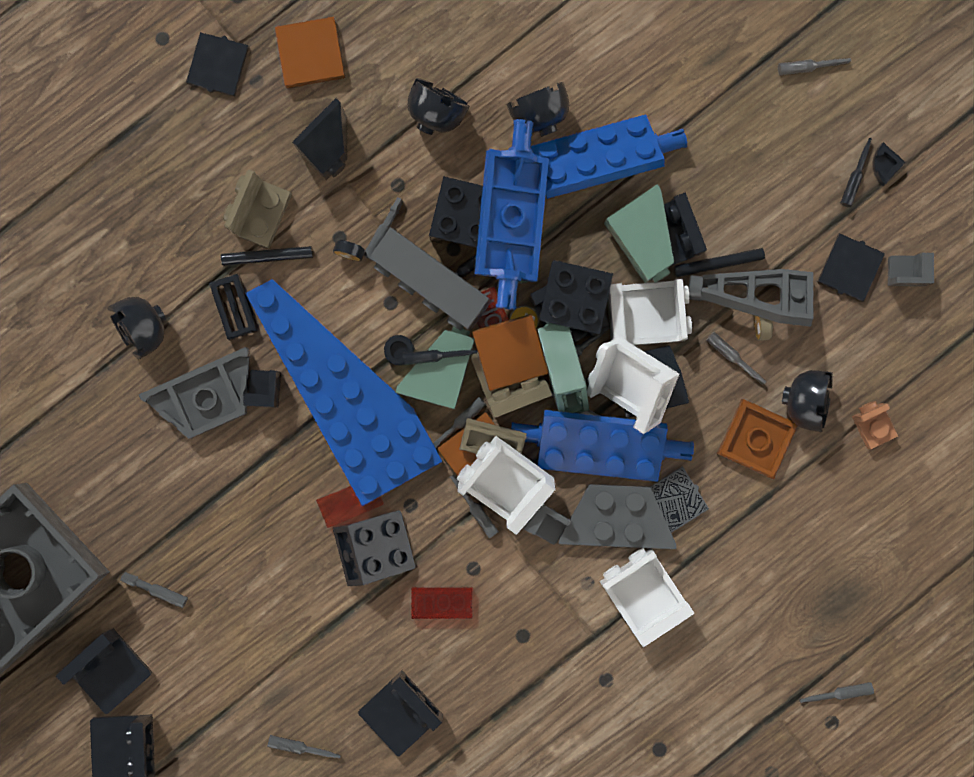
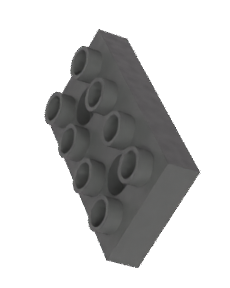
[0,483,110,675]

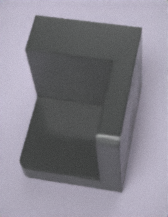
[888,253,934,287]
[523,504,571,544]

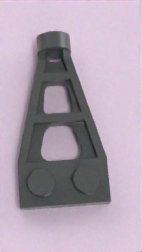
[688,269,813,327]

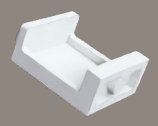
[608,279,692,345]
[587,336,679,434]
[457,436,555,535]
[600,548,695,647]

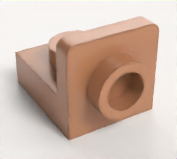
[852,400,898,449]

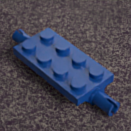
[530,114,687,199]
[474,119,549,310]
[511,410,694,482]

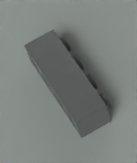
[369,227,493,331]

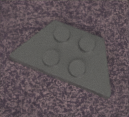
[139,347,250,439]
[558,484,676,549]

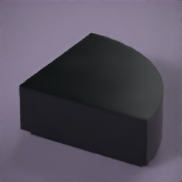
[873,142,906,186]

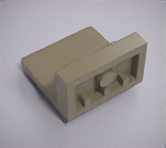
[223,169,292,249]
[470,351,552,418]

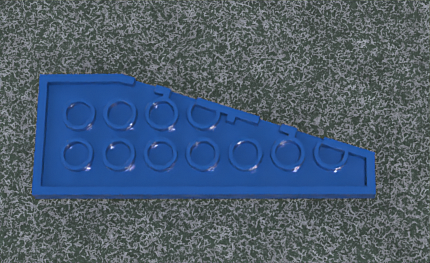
[245,279,442,506]

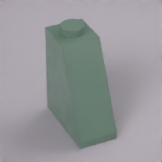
[604,184,674,283]
[537,323,589,413]
[395,327,474,409]

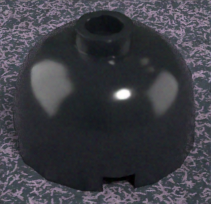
[407,78,470,135]
[506,82,569,137]
[107,297,166,360]
[782,370,833,433]

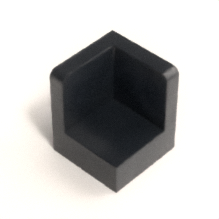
[243,370,281,408]

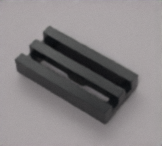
[209,273,258,341]

